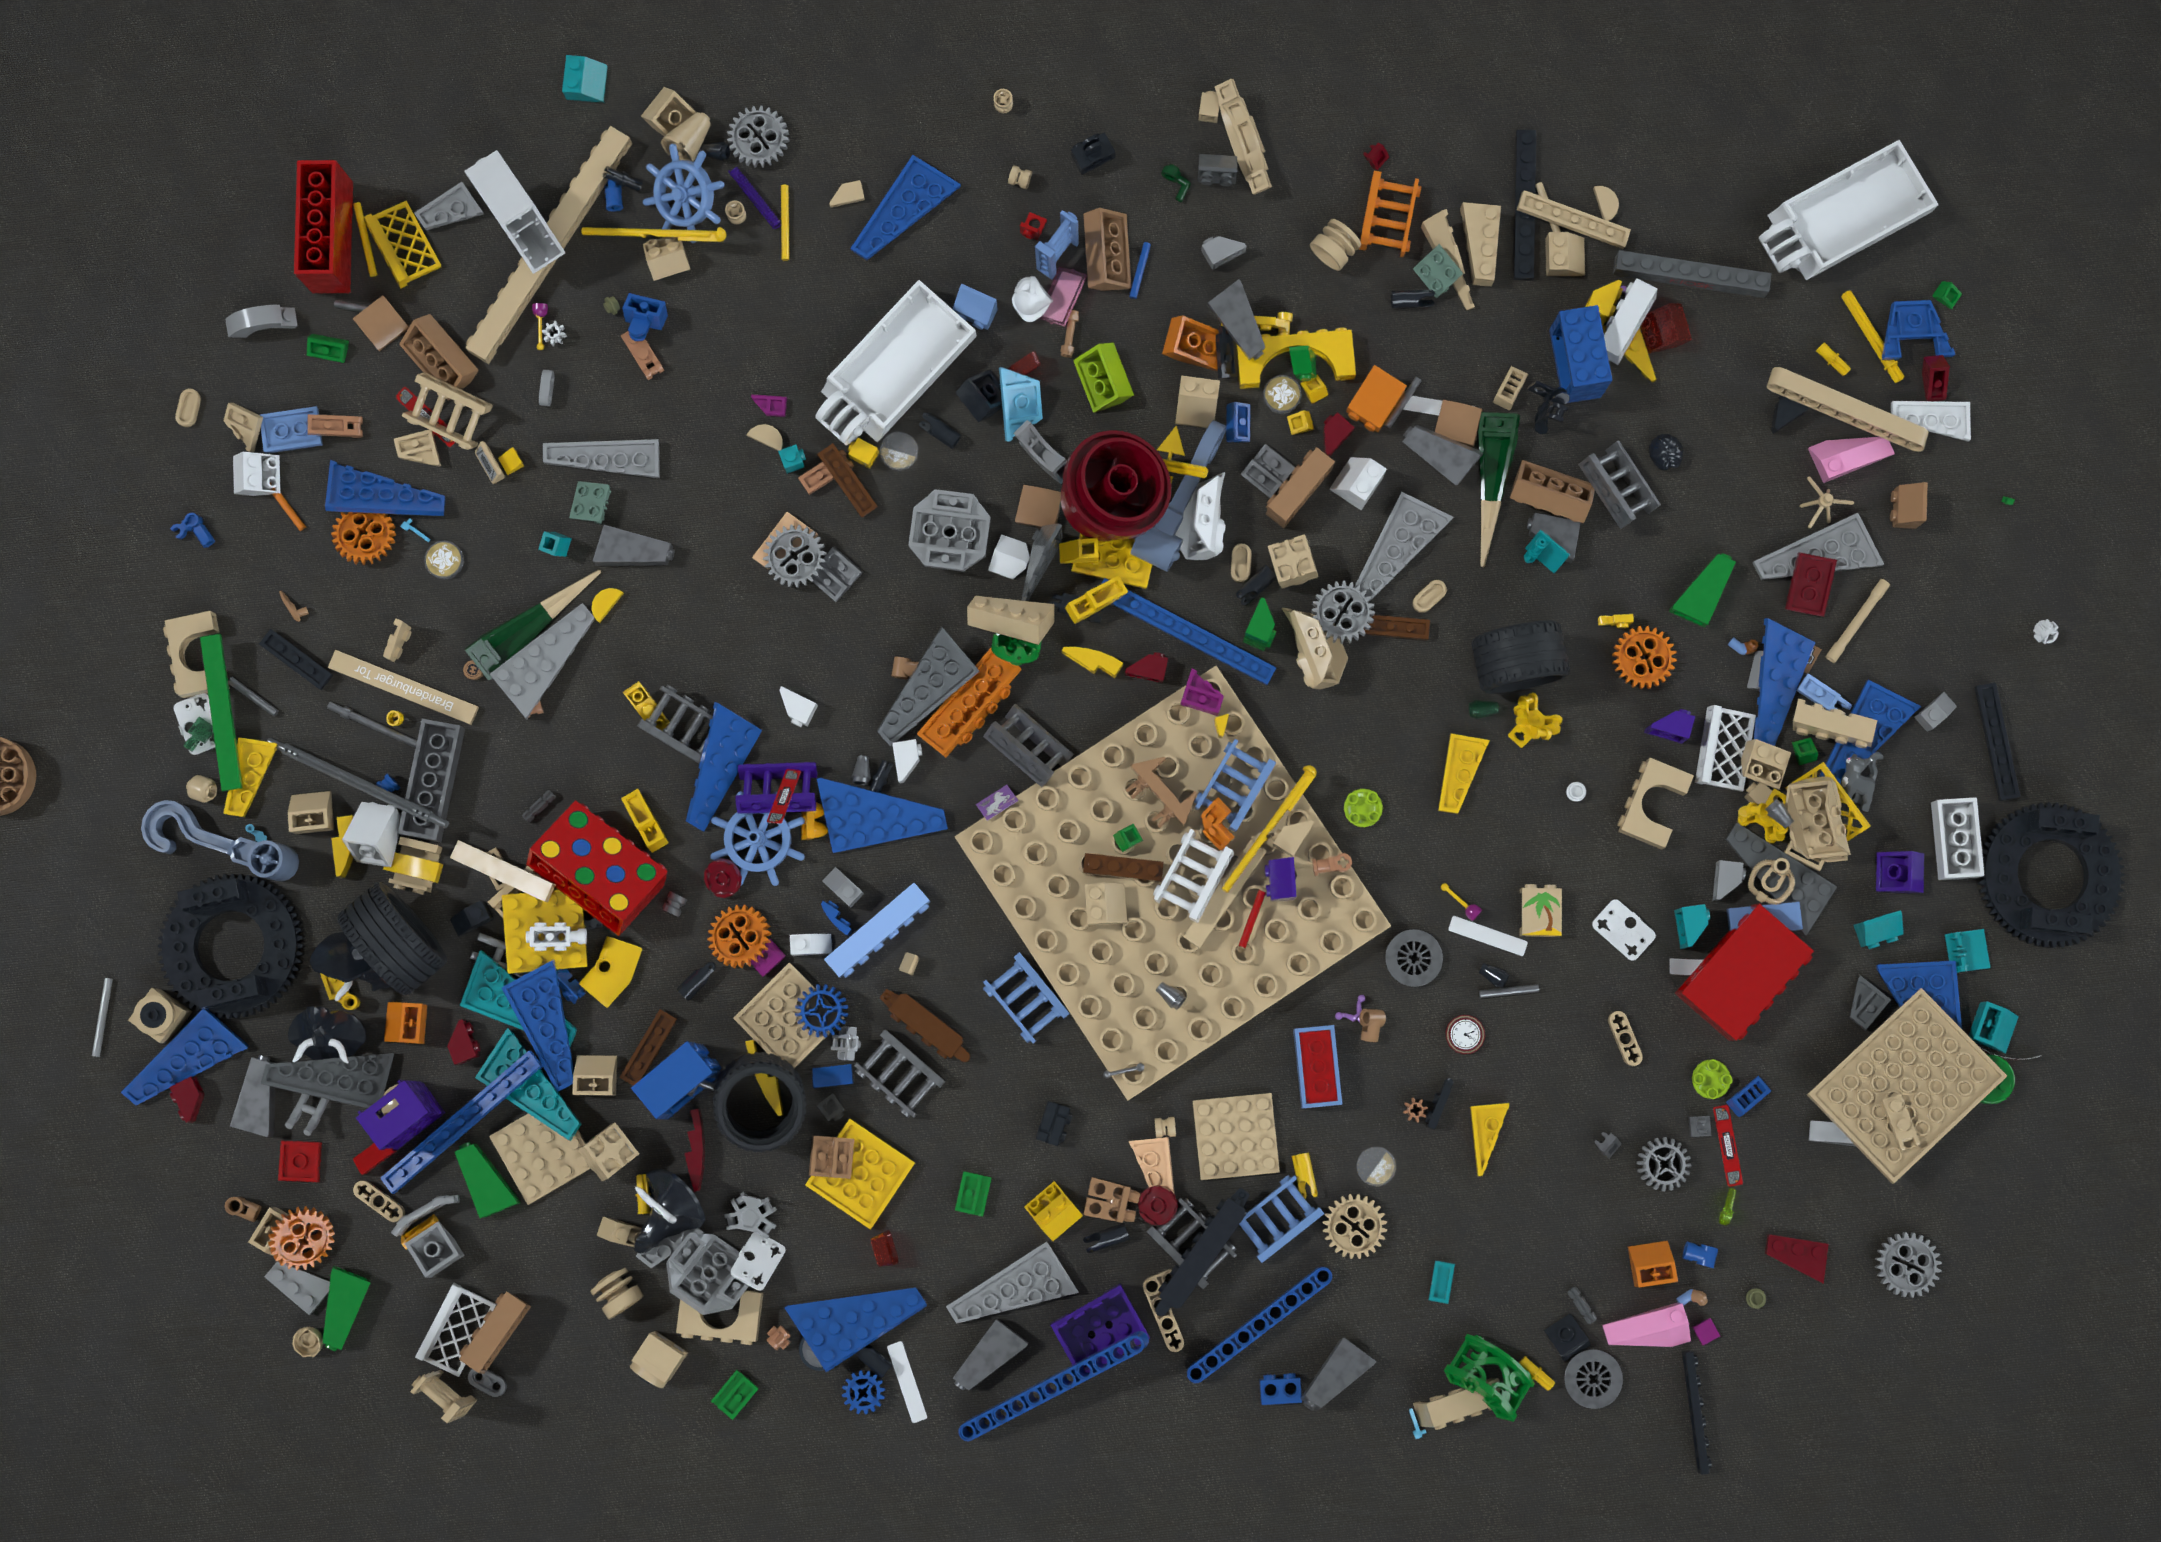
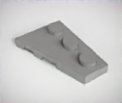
[414,182,484,230]
[636,1228,705,1268]
[264,1261,330,1315]

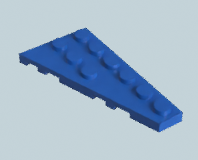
[851,155,961,260]
[325,460,445,516]
[1754,618,1815,746]
[1819,680,1921,784]
[686,702,762,831]
[501,959,574,1092]
[121,1009,249,1105]

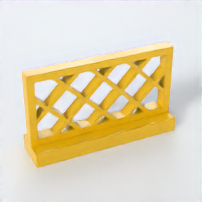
[364,201,441,289]
[1785,762,1871,841]

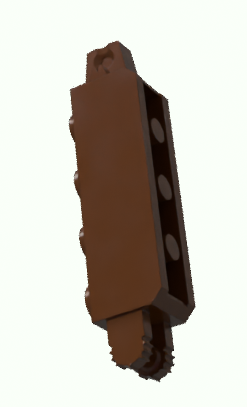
[880,989,971,1063]

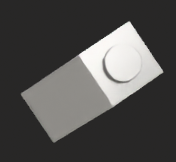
[1201,236,1247,270]
[1914,692,1957,732]
[1712,860,1746,901]
[822,867,864,908]

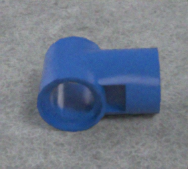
[1682,1241,1718,1268]

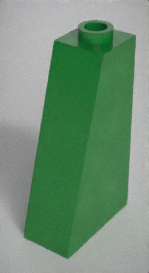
[1669,553,1736,628]
[455,1142,521,1218]
[322,1265,371,1351]

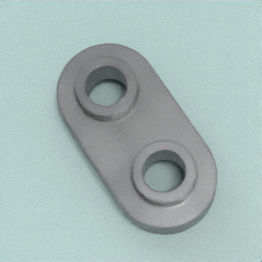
[468,1369,507,1397]

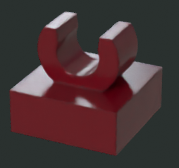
[1363,143,1389,171]

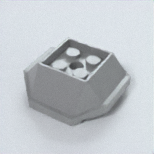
[908,489,991,572]
[666,1232,755,1315]

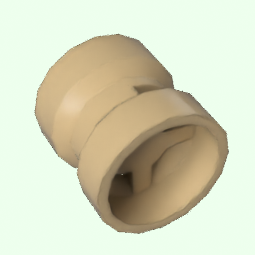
[994,89,1013,113]
[1008,165,1032,189]
[725,200,746,224]
[1155,1117,1176,1138]

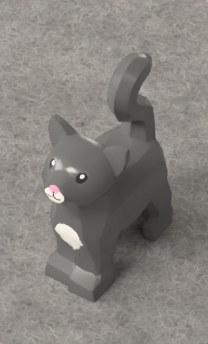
[1840,752,1883,812]

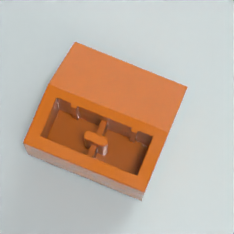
[384,1002,428,1044]
[1628,1241,1678,1288]

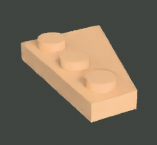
[752,512,818,570]
[1129,1137,1175,1195]

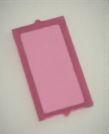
[1039,267,1087,326]

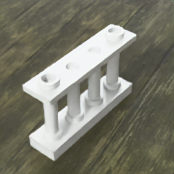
[1153,829,1234,923]

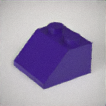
[1644,709,1695,744]
[1876,851,1924,893]
[1265,857,1297,901]

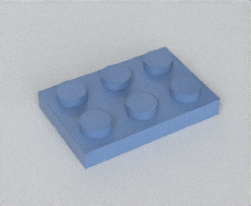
[260,406,323,454]

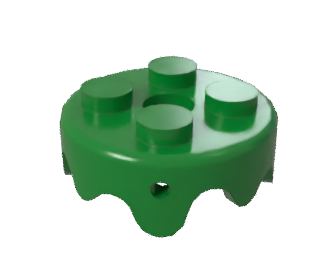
[991,633,1042,666]
[1980,1055,2015,1104]

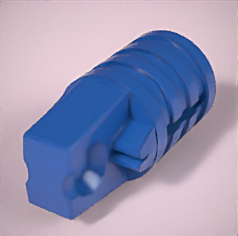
[604,179,623,212]

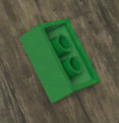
[1243,597,1276,651]

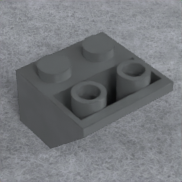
[1197,154,1237,186]

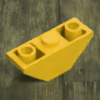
[623,681,670,731]

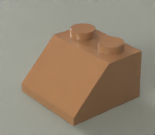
[1890,482,1928,529]

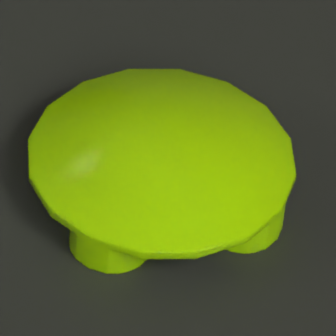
[1344,789,1383,827]
[1692,1059,1732,1099]

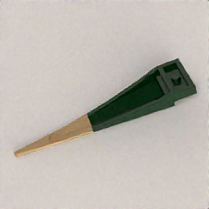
[1478,412,1520,568]
[464,570,601,681]

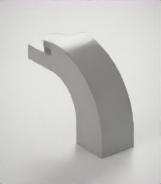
[225,305,298,338]
[1014,420,1067,484]

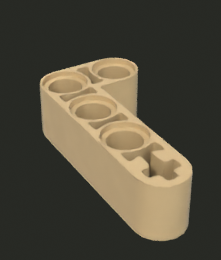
[1143,1269,1184,1352]

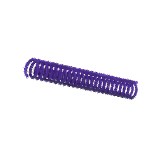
[728,167,781,229]

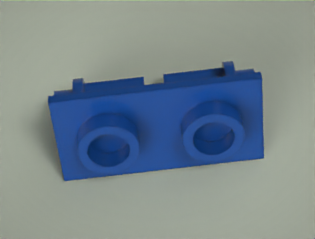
[556,969,586,1004]

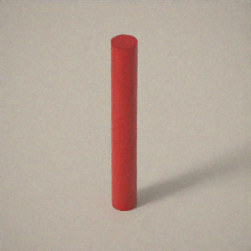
[1238,890,1266,948]

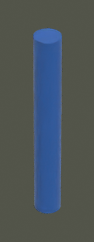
[1129,242,1151,299]

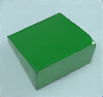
[1932,281,1962,309]
[1792,737,1818,765]
[1113,823,1143,852]

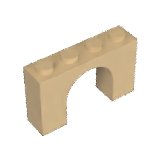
[163,611,230,698]
[1617,758,1694,849]
[676,1291,763,1345]

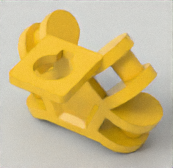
[1508,692,1563,748]
[1737,789,1789,844]

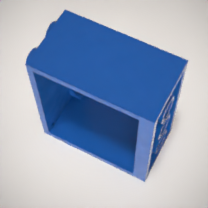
[1549,305,1612,403]
[631,1041,722,1120]

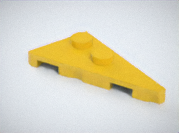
[1602,325,1656,382]
[1470,1103,1509,1176]

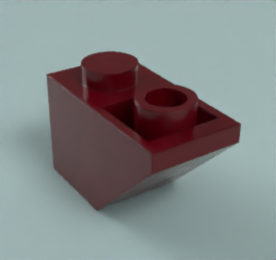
[447,1019,481,1065]
[169,1076,205,1123]

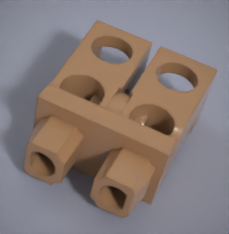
[1083,1177,1140,1223]

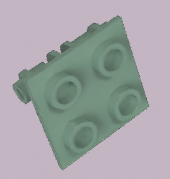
[1413,244,1464,298]
[569,481,611,525]

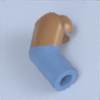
[1676,1289,1708,1306]

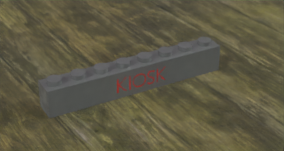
[1613,250,1772,298]

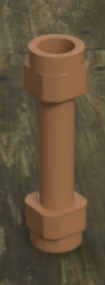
[1061,310,1079,358]

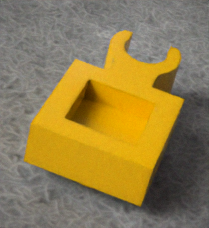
[1598,614,1634,629]

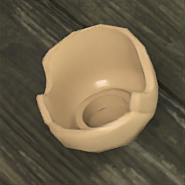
[292,1327,323,1357]

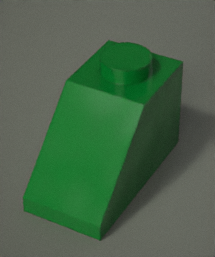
[1289,346,1316,381]

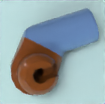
[1728,637,1759,655]

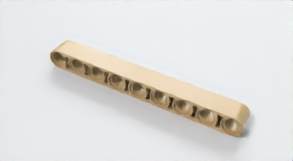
[1767,367,1929,452]

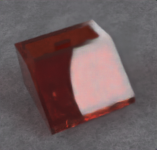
[1640,303,1692,354]

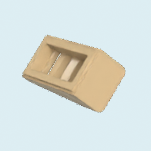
[1493,366,1528,410]

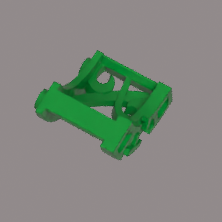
[1444,1334,1535,1422]

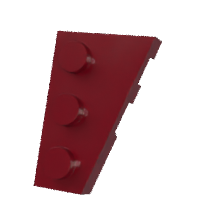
[1765,1234,1829,1284]

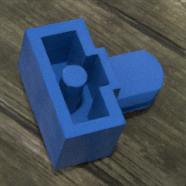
[623,293,668,341]

